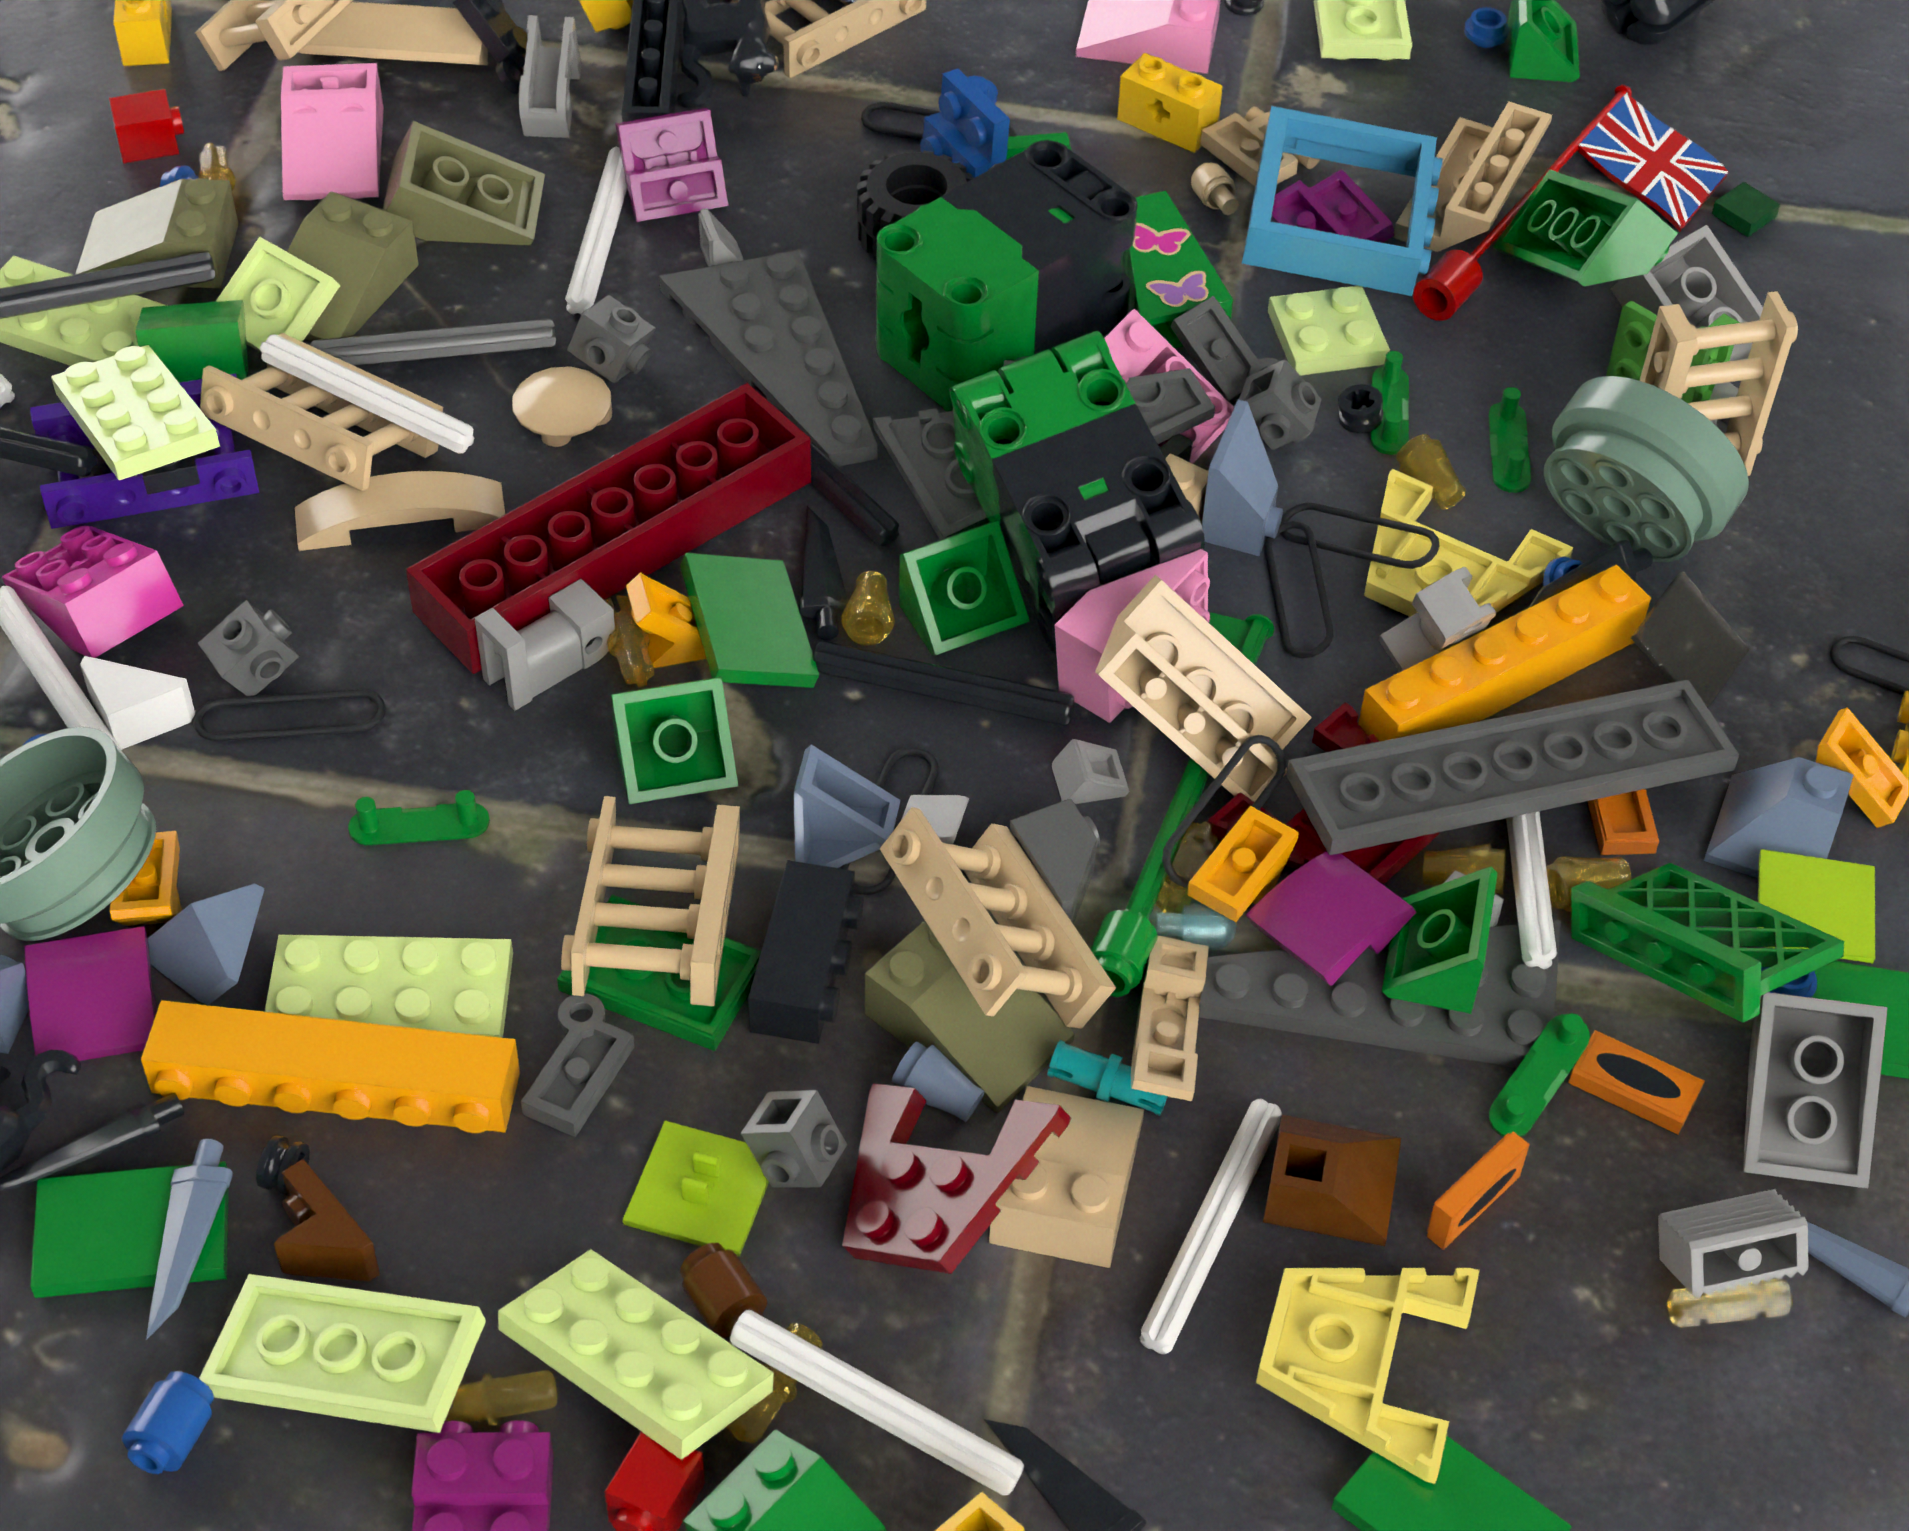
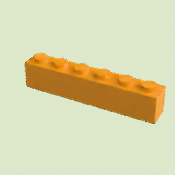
[1359,564,1651,741]
[141,1000,520,1133]

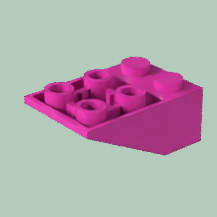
[2,526,184,658]

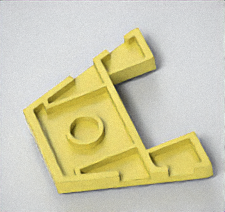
[1364,469,1573,617]
[1256,1268,1480,1484]

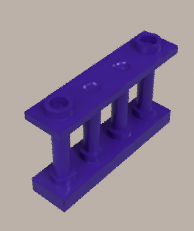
[30,373,259,529]

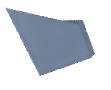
[794,745,901,868]
[148,883,265,1005]

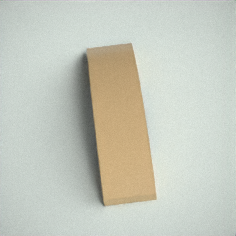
[295,471,505,551]
[1131,935,1209,1101]

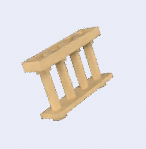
[195,0,353,71]
[730,0,926,78]
[1640,291,1798,476]
[200,333,443,491]
[561,796,740,1006]
[880,807,1116,1029]

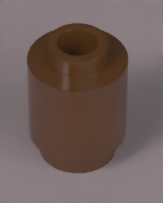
[680,1243,767,1338]

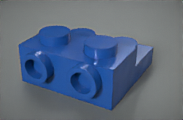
[920,69,1010,178]

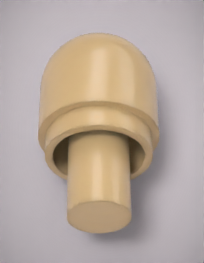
[1191,163,1239,215]

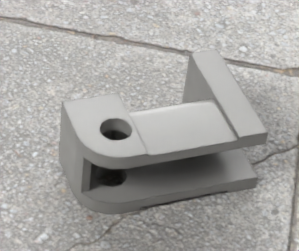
[519,15,581,138]
[1378,567,1496,672]
[475,579,615,711]

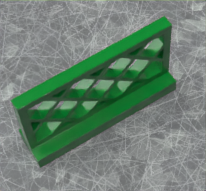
[1571,863,1844,1023]

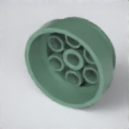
[1544,376,1749,562]
[0,727,156,941]

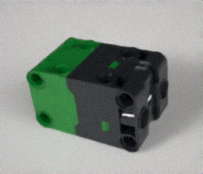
[876,140,1138,412]
[949,331,1205,654]

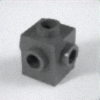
[567,295,656,384]
[1239,359,1322,450]
[198,600,300,696]
[741,1090,847,1188]

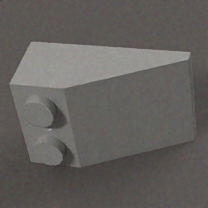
[1611,225,1763,361]
[1743,993,1888,1189]

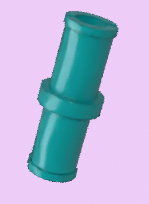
[1047,1040,1168,1116]

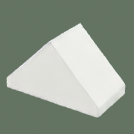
[80,656,195,749]

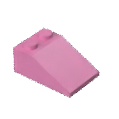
[1076,0,1221,74]

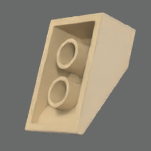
[989,1086,1144,1268]

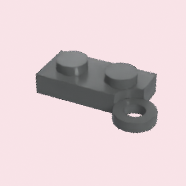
[1170,296,1280,403]
[521,993,635,1138]

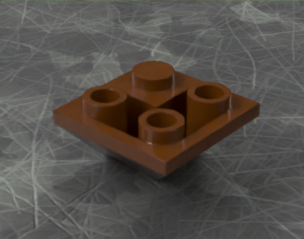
[1263,1115,1401,1246]

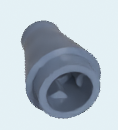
[892,1041,985,1122]

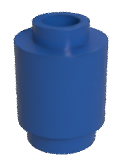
[122,1371,214,1474]

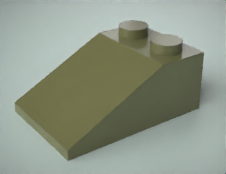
[383,121,545,246]
[75,178,238,288]
[287,191,419,341]
[865,920,1074,1113]

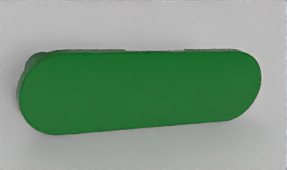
[1371,351,1409,455]
[1488,387,1531,493]
[348,790,490,845]
[1489,1013,1590,1137]

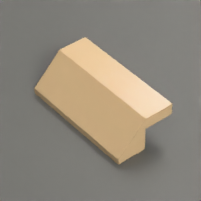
[299,2,488,65]
[1393,102,1552,252]
[1095,575,1312,802]

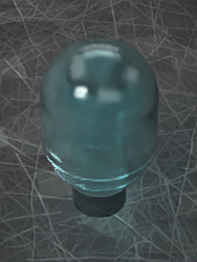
[1156,903,1237,950]

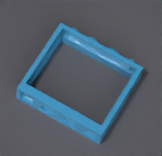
[1242,106,1443,296]

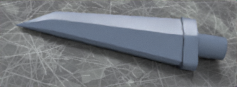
[146,1139,233,1340]
[1807,1222,1909,1318]

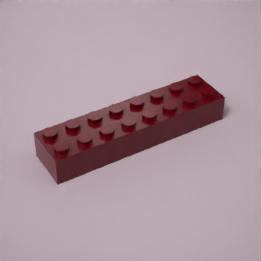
[406,383,811,674]

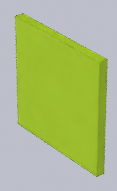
[1757,849,1875,963]
[623,1121,769,1257]

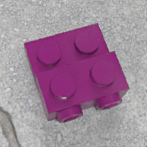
[412,1420,554,1531]

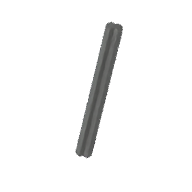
[310,318,556,366]

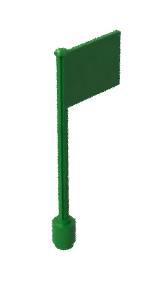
[1090,612,1274,997]

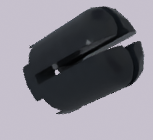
[1601,0,1715,45]

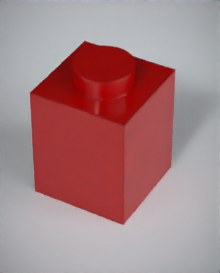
[109,89,185,163]
[605,1431,705,1531]

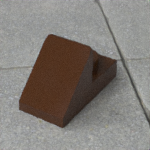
[274,1159,380,1281]

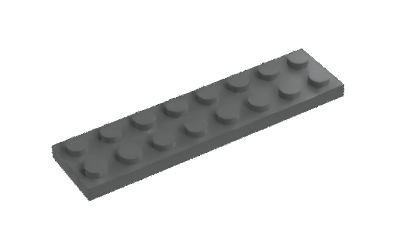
[1286,680,1739,855]

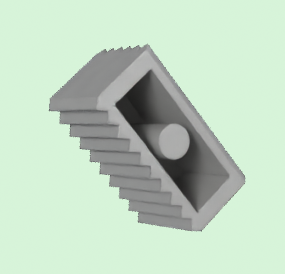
[1658,1189,1808,1299]

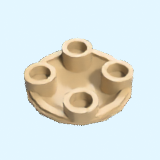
[512,367,612,447]

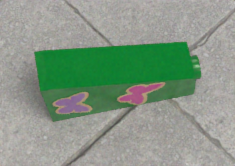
[1123,191,1233,348]

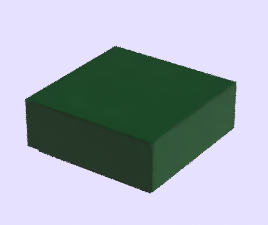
[1711,182,1781,237]

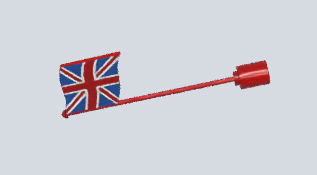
[1413,85,1728,321]

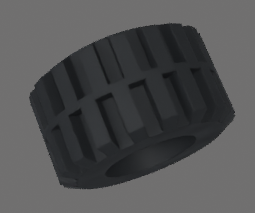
[857,150,974,261]

